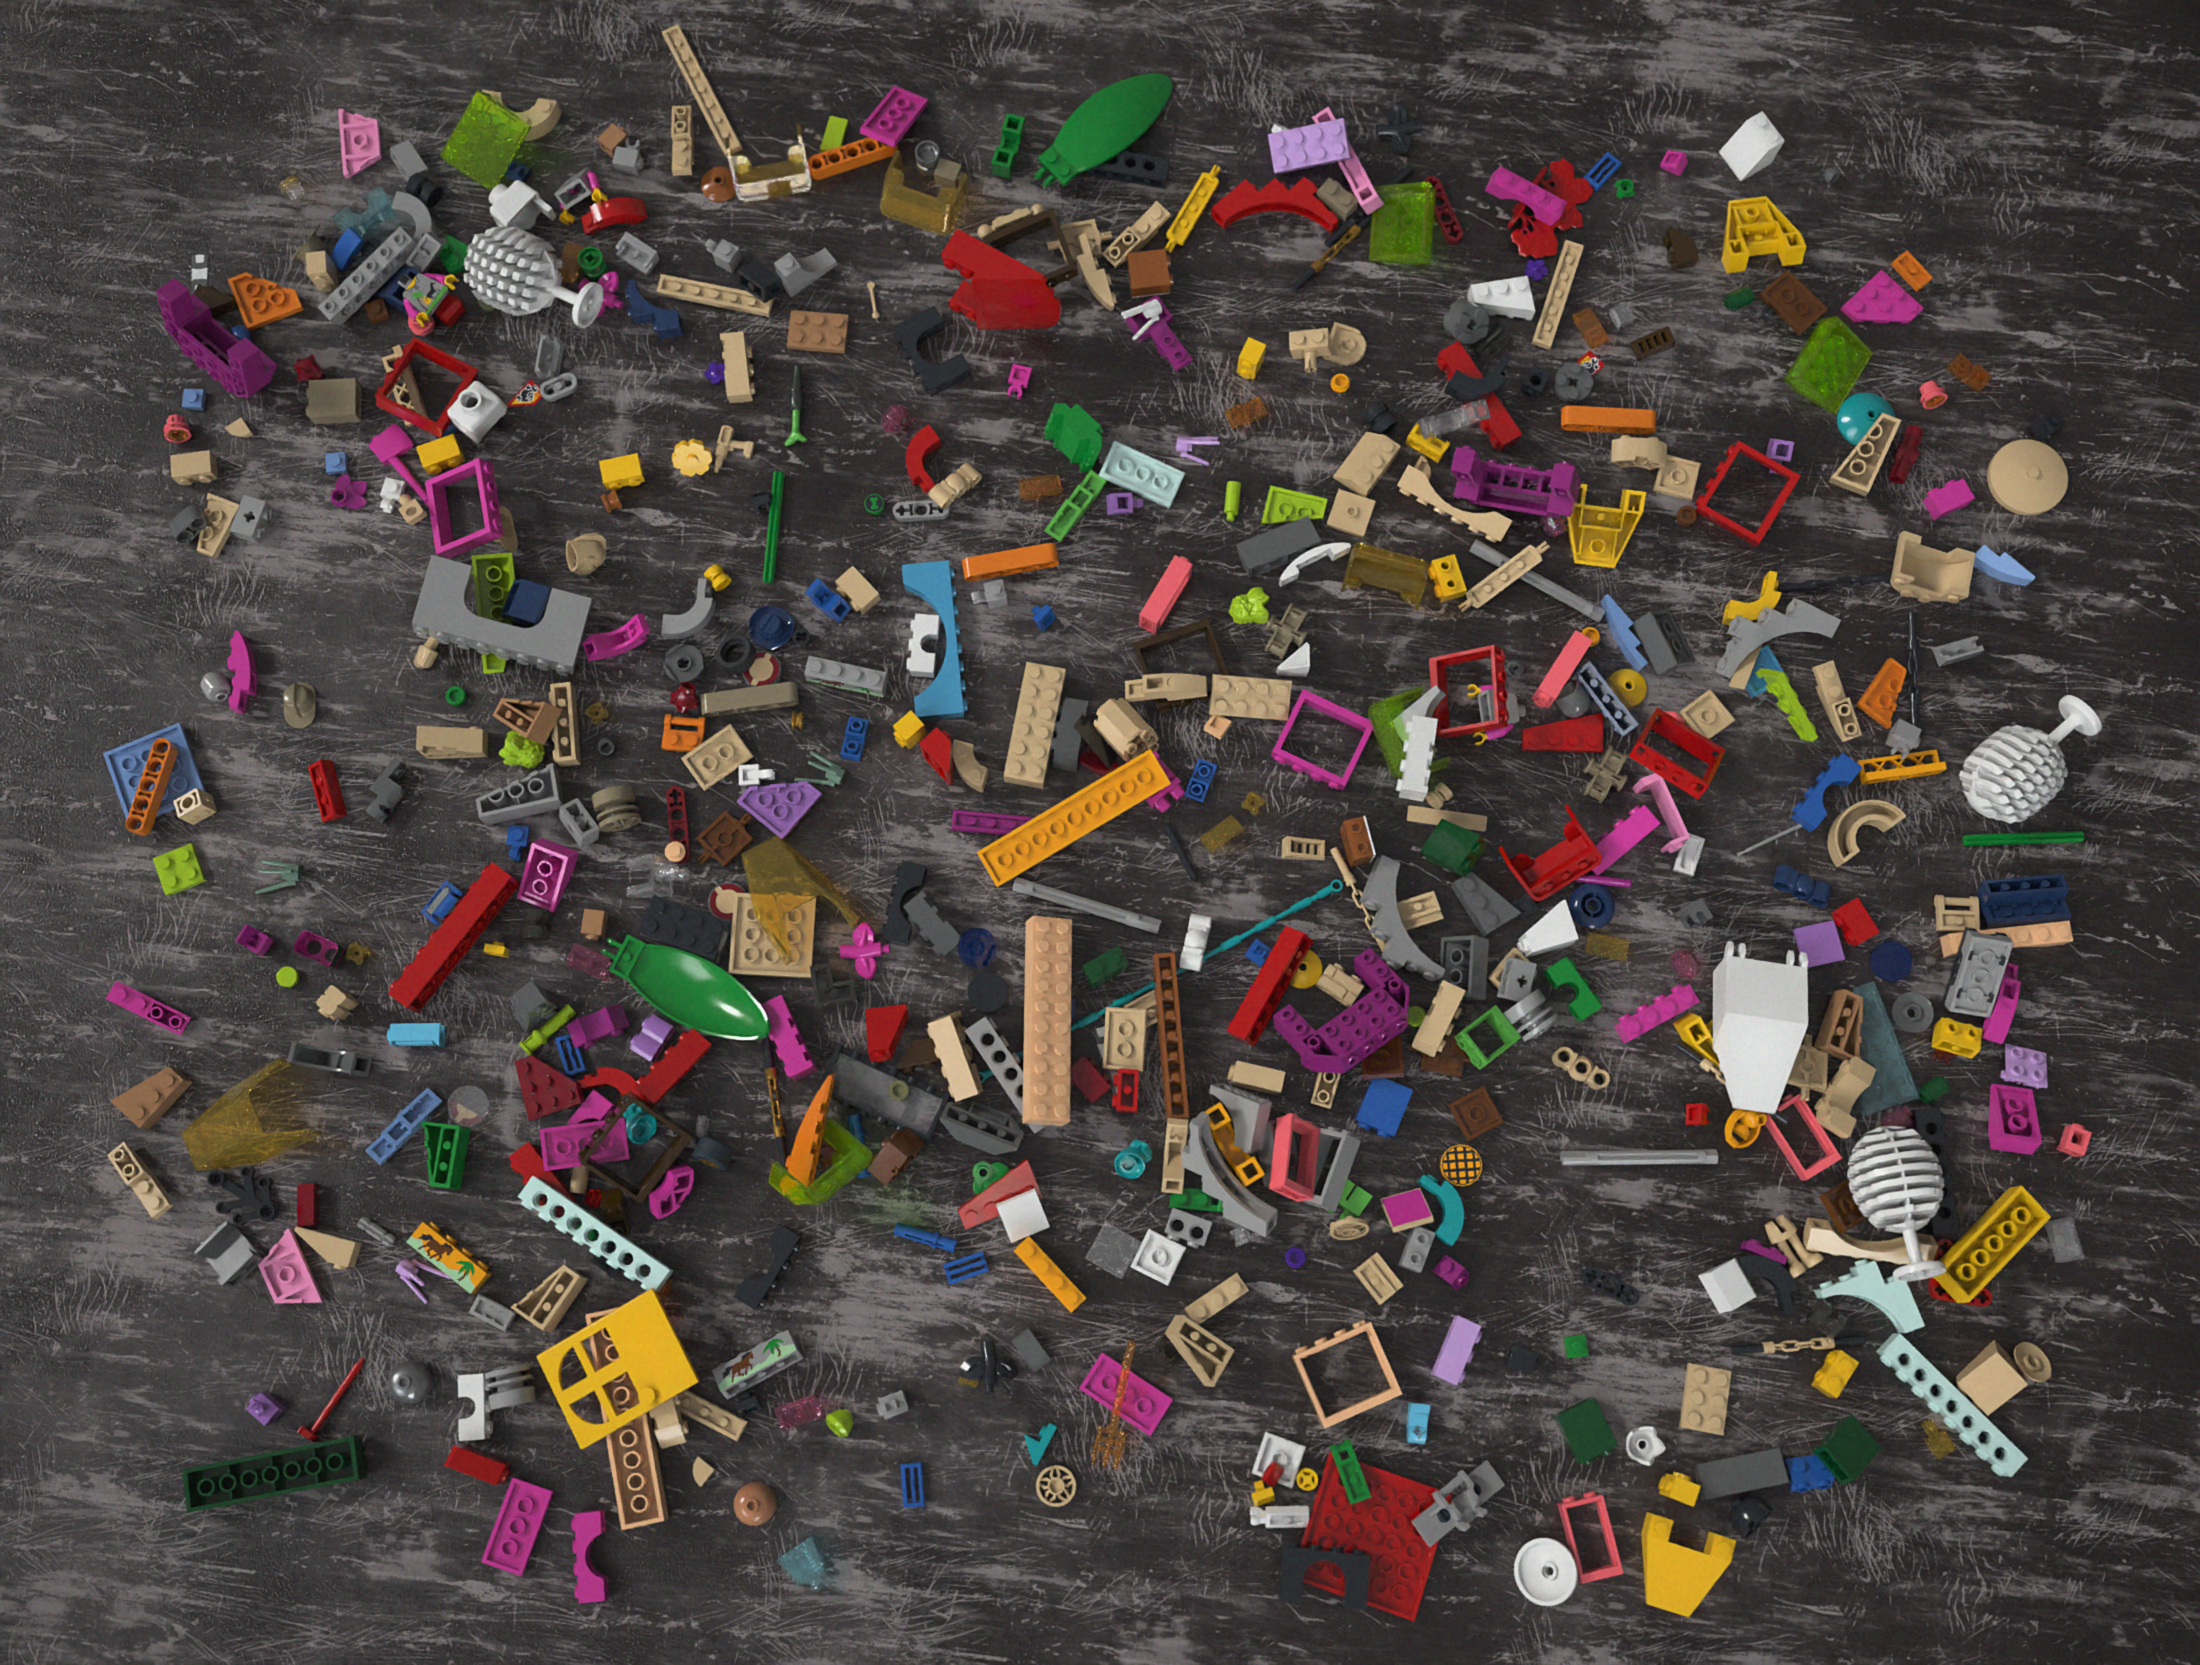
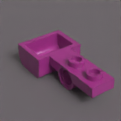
[1125,295,1192,372]

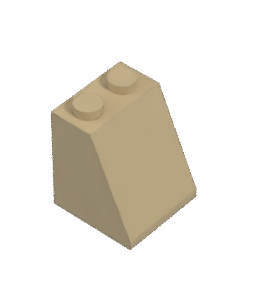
[1956,1340,2028,1416]

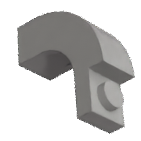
[391,191,437,243]
[661,578,716,639]

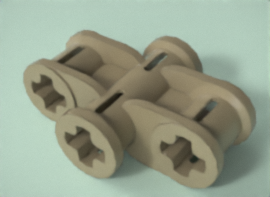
[1264,602,1309,660]
[1583,745,1628,804]

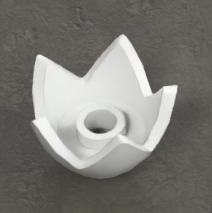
[1626,1426,1666,1466]

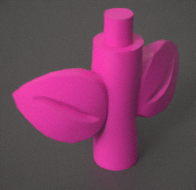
[579,271,623,317]
[840,922,890,980]

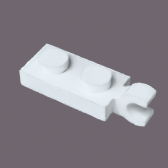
[1250,1506,1309,1528]

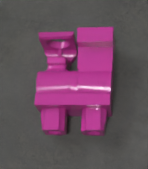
[1145,751,1185,813]

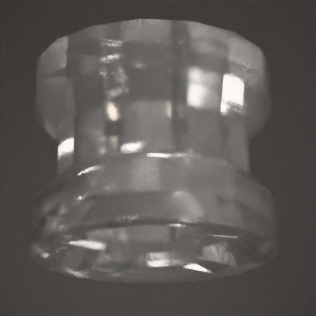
[1229,1226,1255,1247]

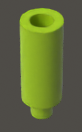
[1224,481,1241,521]

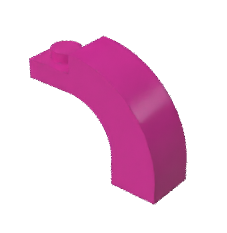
[582,613,650,661]

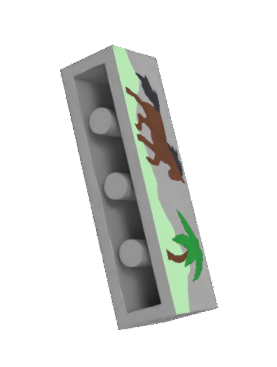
[804,656,888,697]
[712,1330,803,1400]

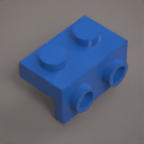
[1784,1455,1835,1493]

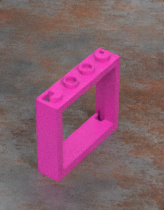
[425,458,504,558]
[1271,689,1375,790]

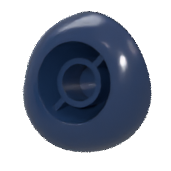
[749,606,794,650]
[1568,883,1615,928]

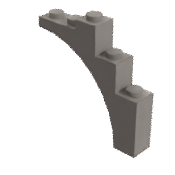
[1715,598,1841,678]
[1359,855,1445,981]
[1181,1111,1278,1237]

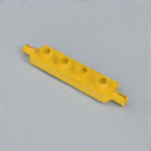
[1165,165,1221,253]

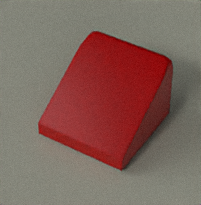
[1261,1461,1285,1487]

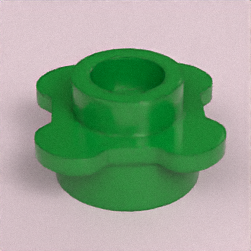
[1614,179,1635,198]

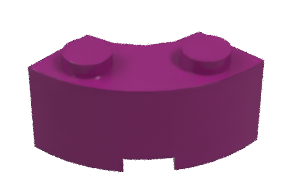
[567,1003,630,1049]

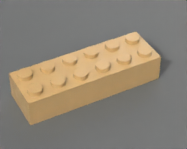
[1003,662,1066,789]

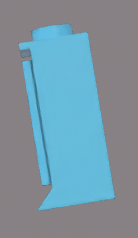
[387,1023,446,1048]

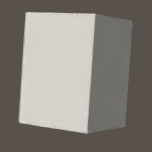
[1698,1258,1757,1314]

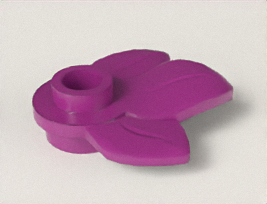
[330,474,367,509]

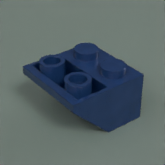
[378,266,420,316]
[499,579,552,627]

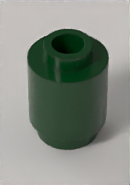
[1724,286,1754,312]
[1917,1076,1950,1105]

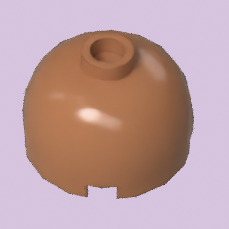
[733,1482,777,1526]

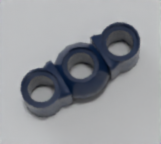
[1772,865,1832,908]

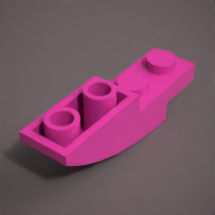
[227,631,257,714]
[1982,962,2021,1045]
[106,981,192,1036]

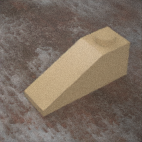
[294,1227,362,1271]

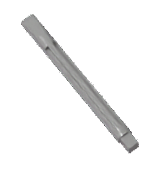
[1470,539,1606,623]
[1012,877,1161,934]
[1560,1149,1719,1166]

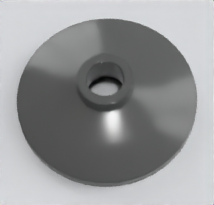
[1892,992,1934,1033]

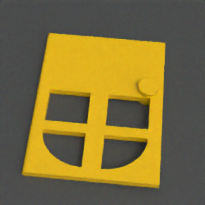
[537,1288,700,1450]

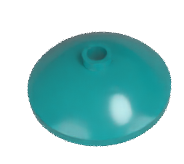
[1837,393,1896,446]

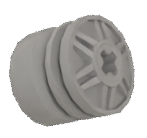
[1503,988,1560,1042]
[485,1363,536,1410]

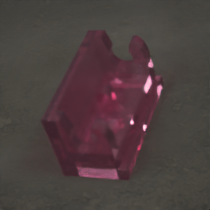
[566,943,613,982]
[774,1394,824,1430]

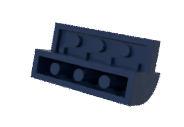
[1977,874,2072,927]

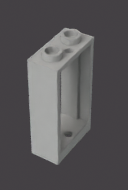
[1301,1126,1361,1212]

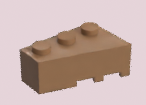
[492,698,563,745]
[1814,989,1863,1061]
[110,1067,193,1130]

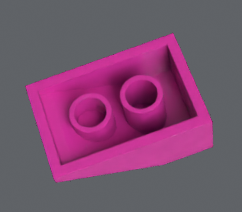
[517,838,579,912]
[1988,1084,2042,1155]

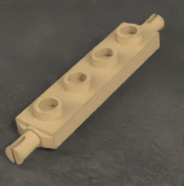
[1458,541,1550,612]

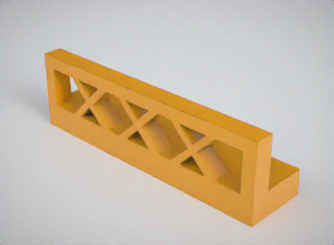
[1857,749,1947,785]

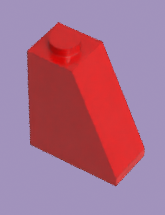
[865,1004,909,1062]
[444,1443,510,1485]

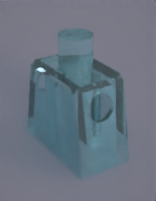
[777,1535,827,1592]

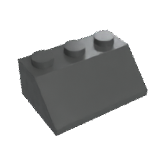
[1633,609,1695,675]
[1438,935,1489,1001]
[1257,1120,1301,1187]

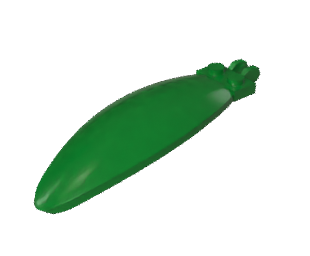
[1034,73,1173,188]
[600,934,771,1040]

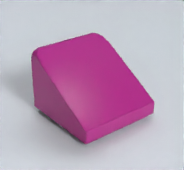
[1660,150,1688,176]

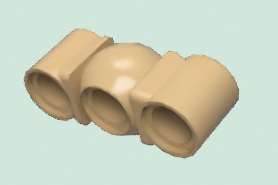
[928,462,982,509]
[1552,1047,1610,1090]

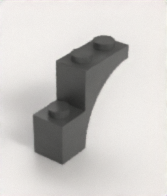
[287,1042,373,1077]

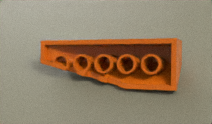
[781,1073,836,1202]

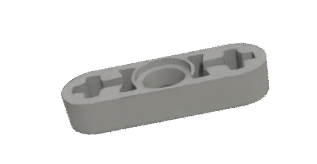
[893,500,950,522]

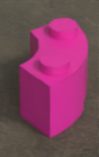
[648,1163,694,1219]

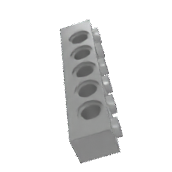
[318,227,418,327]
[965,1017,1047,1134]

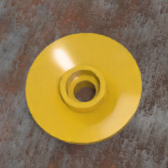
[1609,669,1647,707]
[1290,950,1322,989]

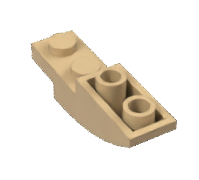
[671,105,694,176]
[1102,201,1171,268]
[1076,233,1117,311]
[1812,660,1862,742]
[1125,673,1207,702]
[1310,1072,1340,1109]
[107,1142,173,1220]

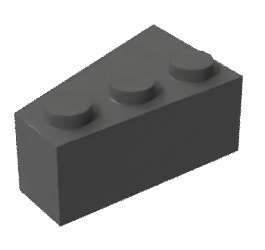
[1451,872,1521,937]

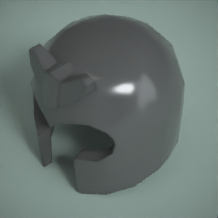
[1555,680,1595,718]

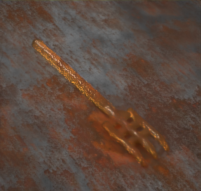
[1091,1340,1136,1470]

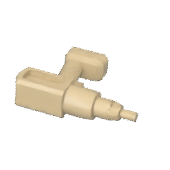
[714,425,755,473]

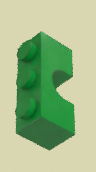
[991,113,1026,179]
[1543,957,1602,1023]

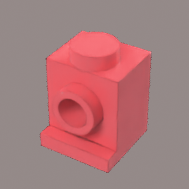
[2056,1123,2092,1157]

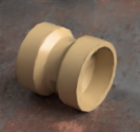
[1425,782,1453,810]

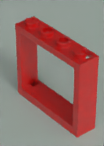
[374,337,478,438]
[1695,441,1801,546]
[1429,645,1509,739]
[1629,707,1726,800]

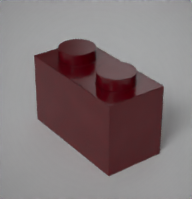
[1070,1056,1111,1105]

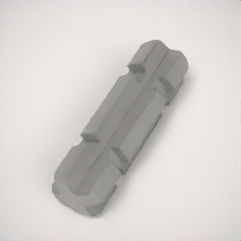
[357,1217,396,1246]

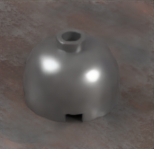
[388,1360,433,1404]

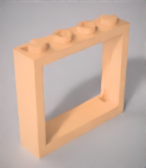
[1292,1320,1402,1428]

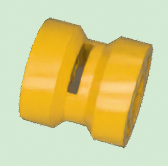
[704,563,731,591]

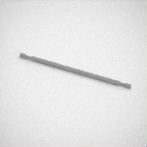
[1737,824,1802,857]

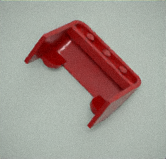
[1498,804,1602,901]

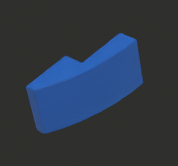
[330,227,364,272]
[840,716,869,762]
[1184,758,1217,803]

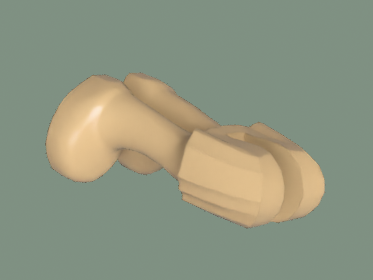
[414,637,439,668]
[1764,1214,1824,1278]

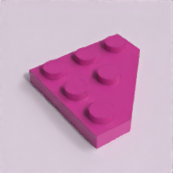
[1840,270,1924,324]

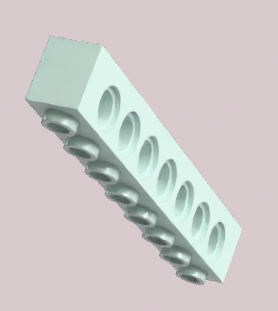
[518,1176,674,1292]
[1876,1333,2028,1477]

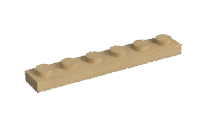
[1531,240,1584,350]
[656,274,774,317]

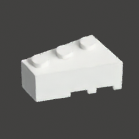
[1467,276,1535,321]

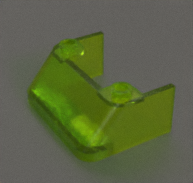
[1367,686,1451,779]
[768,1117,872,1205]

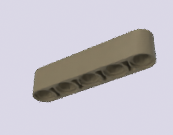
[700,682,799,717]

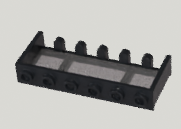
[817,1043,951,1142]

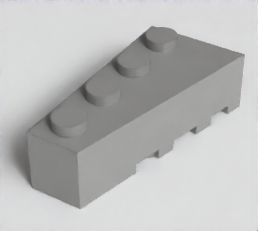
[476,763,564,826]

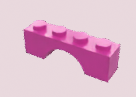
[1485,166,1567,226]
[571,1510,609,1603]

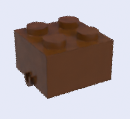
[867,1127,925,1186]

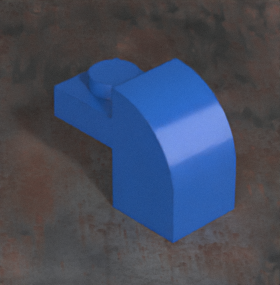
[805,578,851,623]

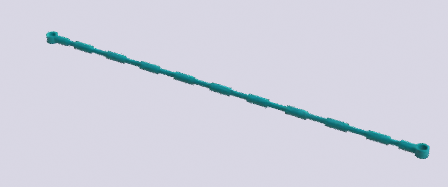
[978,879,1343,1084]

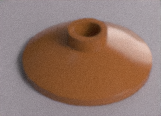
[701,167,739,202]

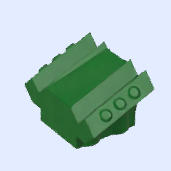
[1044,403,1103,472]

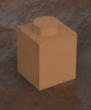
[597,123,628,158]
[581,909,609,941]

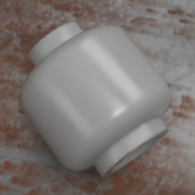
[200,672,232,701]

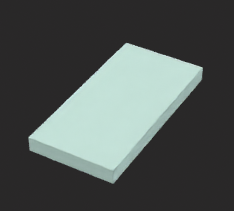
[1098,440,1185,509]

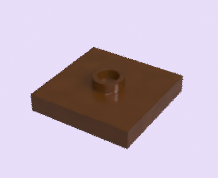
[1447,1086,1504,1142]
[1819,1179,1868,1234]

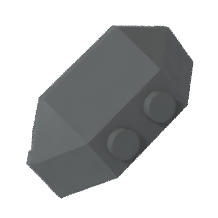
[940,1100,1024,1155]

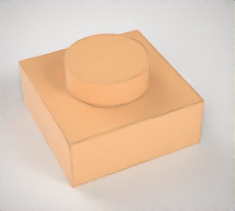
[1204,715,1232,740]

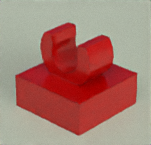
[1686,1103,1710,1126]

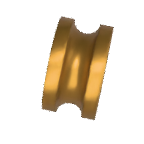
[791,711,804,729]

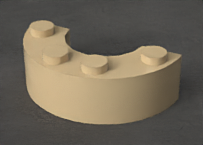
[482,90,562,141]
[1828,800,1906,867]
[1814,1056,1876,1138]

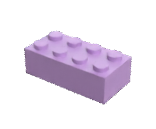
[1268,118,1352,175]

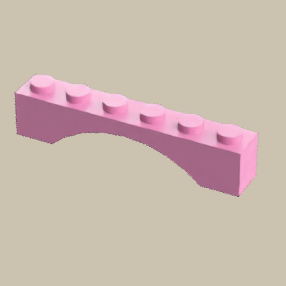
[1312,107,1384,215]

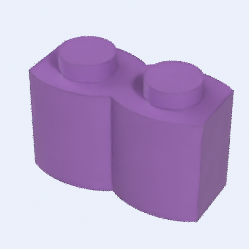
[630,1014,676,1064]

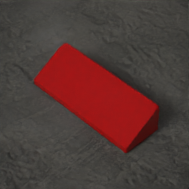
[308,759,347,823]

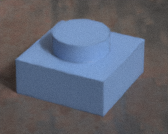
[182,389,206,410]
[325,452,348,475]

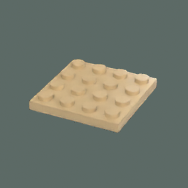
[729,893,816,978]

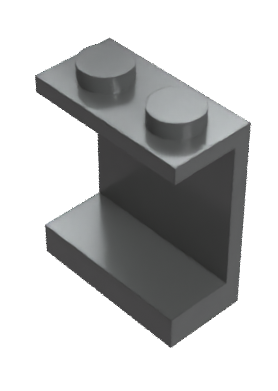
[194,1221,264,1290]

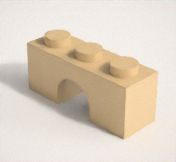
[1184,1273,1249,1325]

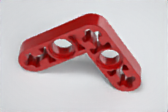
[1928,1239,1992,1307]

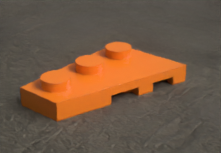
[1856,658,1907,729]

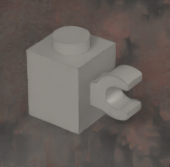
[612,138,644,176]
[705,239,742,273]
[971,579,1008,609]
[1885,719,1922,760]
[876,1390,910,1419]

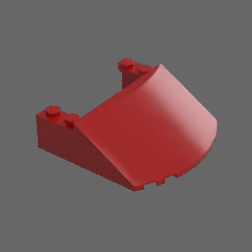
[941,229,1062,330]

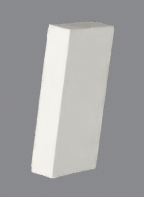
[1673,833,1705,877]

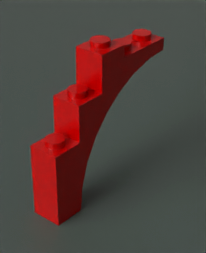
[1211,177,1339,234]

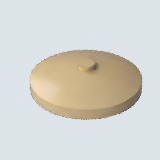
[1987,439,2068,516]

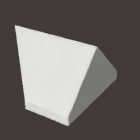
[1276,642,1310,677]

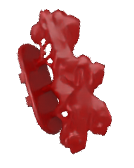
[1507,158,1593,258]

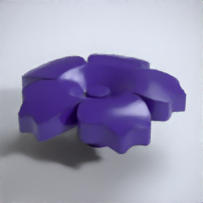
[1524,259,1548,281]
[704,362,725,385]

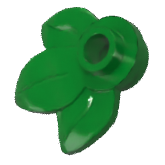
[972,1161,1010,1195]

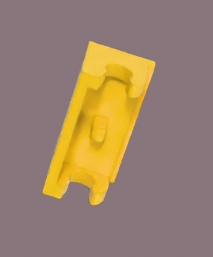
[1405,423,1450,463]

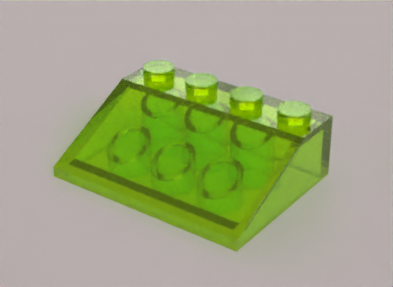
[439,90,531,191]
[1369,182,1436,265]
[1784,316,1873,414]

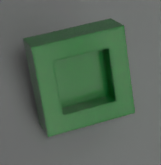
[1563,1334,1589,1358]

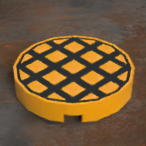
[1440,1145,1482,1187]

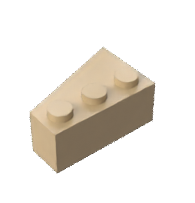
[720,331,756,403]
[416,726,488,759]
[1411,980,1466,1057]
[511,1265,588,1333]
[1165,1315,1234,1387]

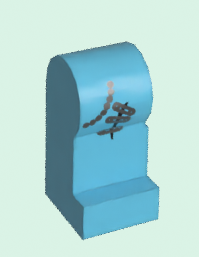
[1406,1402,1430,1444]

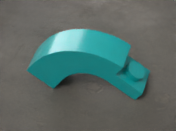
[1416,1174,1464,1247]

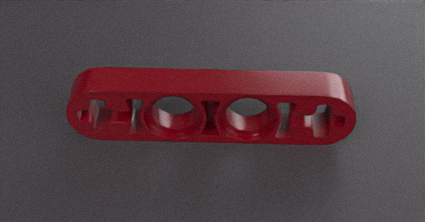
[1422,176,1463,245]
[666,786,691,864]

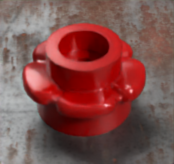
[584,1189,601,1209]

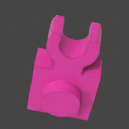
[1008,364,1032,400]

